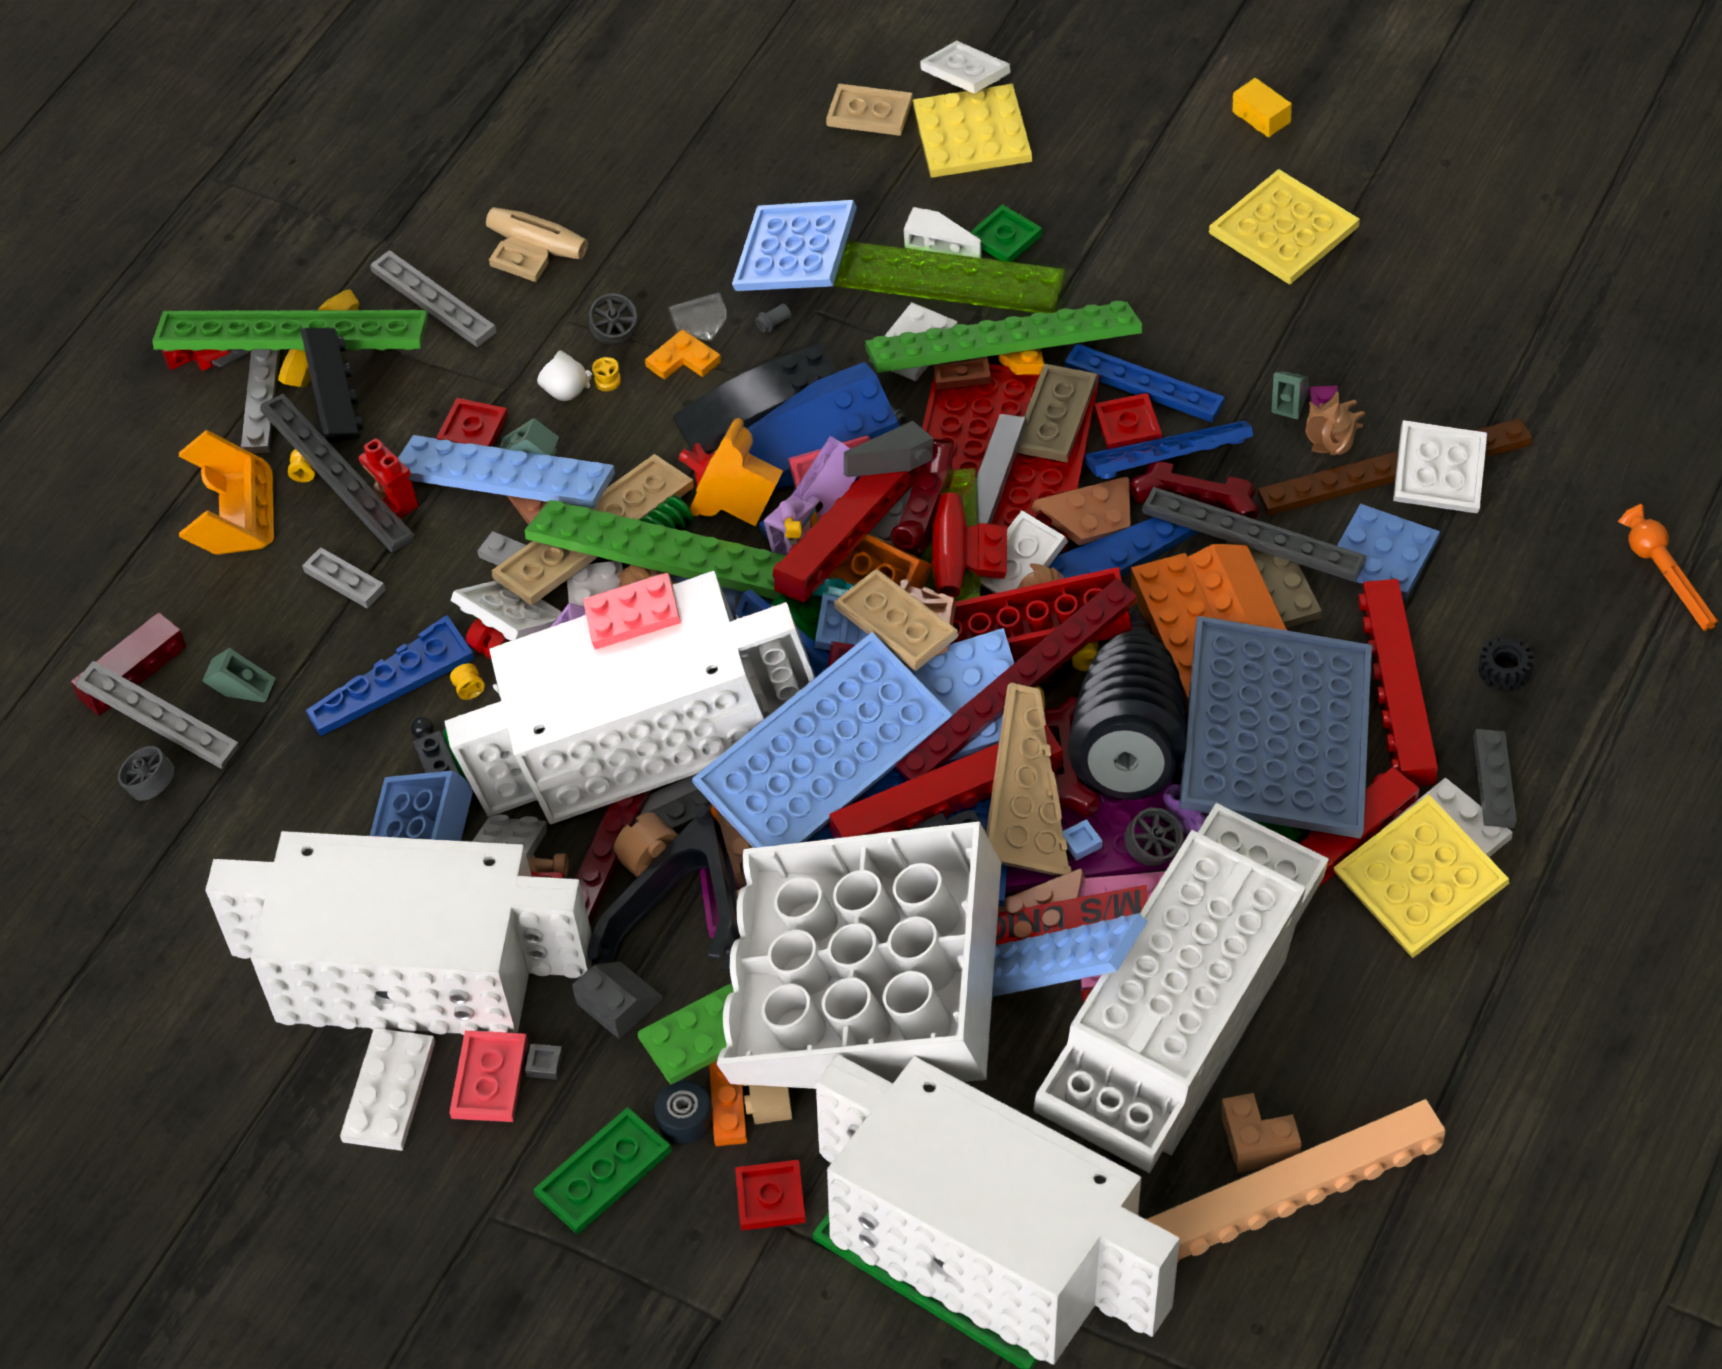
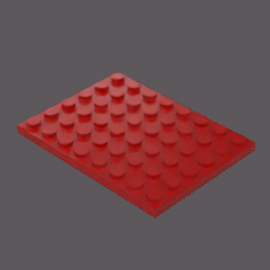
[922,364,1099,551]

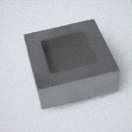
[525,1044,563,1080]

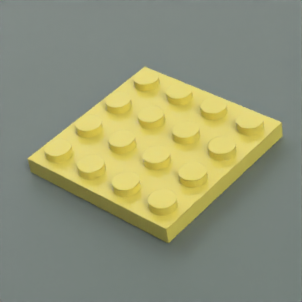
[913,84,1032,178]
[1209,169,1360,285]
[1333,794,1510,958]

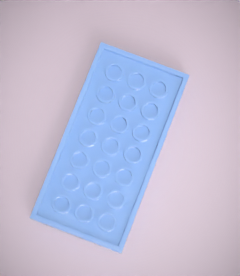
[692,632,953,848]

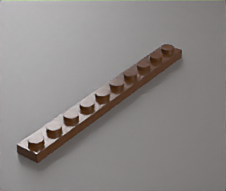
[1258,418,1532,516]

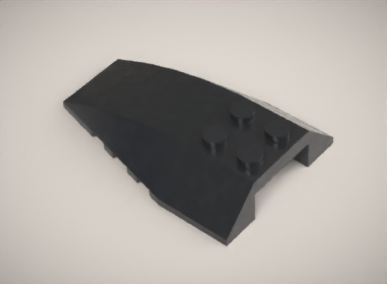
[673,343,838,454]

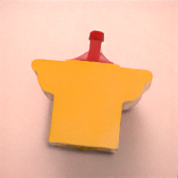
[679,418,783,526]

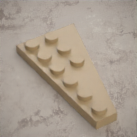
[986,683,1072,877]

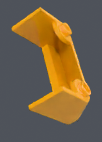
[179,430,274,555]

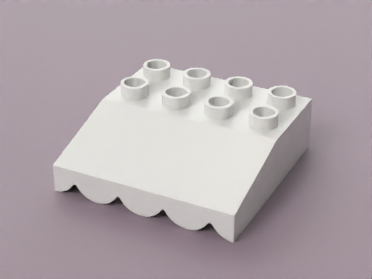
[717,821,1001,1089]

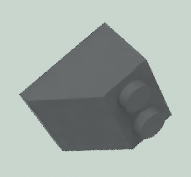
[572,961,663,1039]

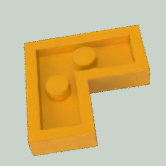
[645,329,721,380]

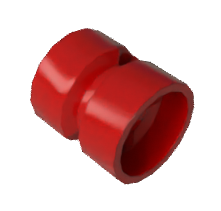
[466,618,512,661]

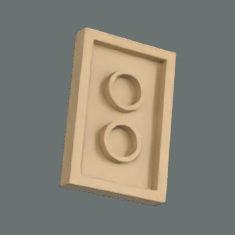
[826,84,913,136]

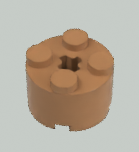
[614,812,679,878]

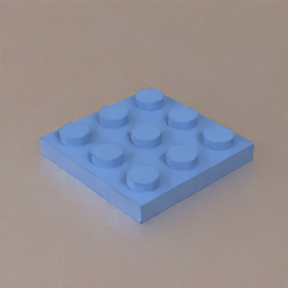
[1337,504,1440,599]

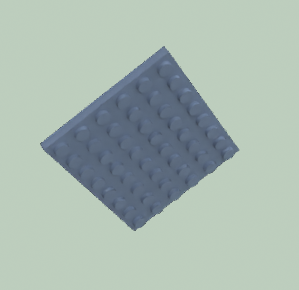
[1179,616,1372,839]

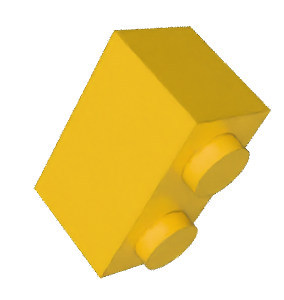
[1233,78,1292,138]

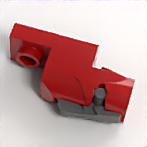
[162,349,251,371]

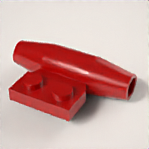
[932,493,1007,598]

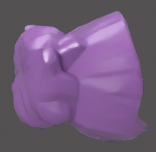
[1163,784,1208,836]

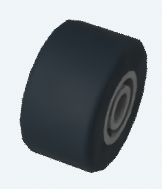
[655,1081,713,1144]

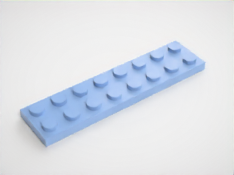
[398,435,615,509]
[992,913,1147,997]

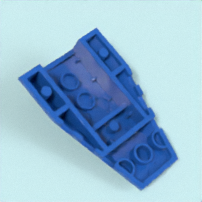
[747,362,899,490]

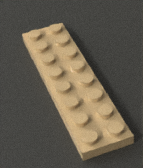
[492,454,694,606]

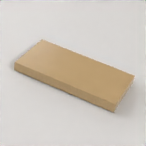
[834,568,958,671]

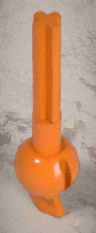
[1618,504,1718,631]

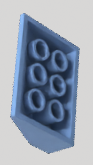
[370,771,473,841]

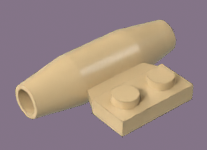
[486,207,588,282]

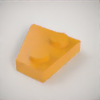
[999,348,1044,375]

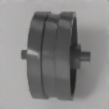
[589,293,637,345]
[118,746,175,801]
[1124,808,1183,866]

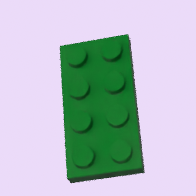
[533,1107,672,1235]

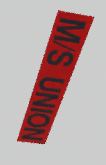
[996,884,1148,945]

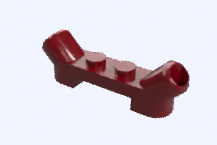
[891,439,954,555]
[1130,461,1259,520]
[1044,697,1100,818]

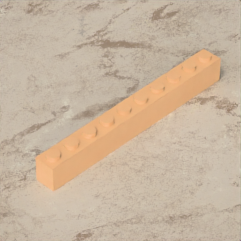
[1146,1099,1445,1263]

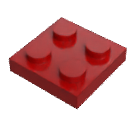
[1094,393,1162,449]
[436,398,508,447]
[735,1160,806,1231]

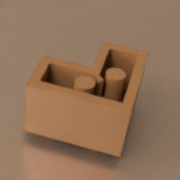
[1221,1093,1301,1173]

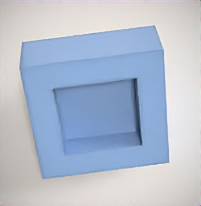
[1063,819,1102,861]

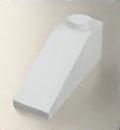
[904,207,982,262]

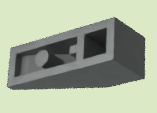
[844,421,933,477]

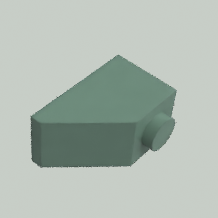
[1271,371,1309,419]
[499,418,559,456]
[202,648,276,702]

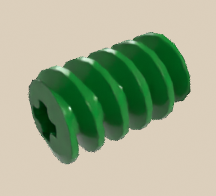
[640,495,694,530]

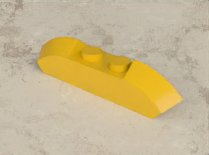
[278,289,360,387]

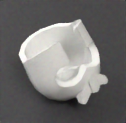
[537,350,592,401]

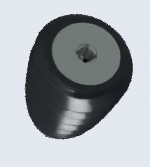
[1068,615,1187,800]

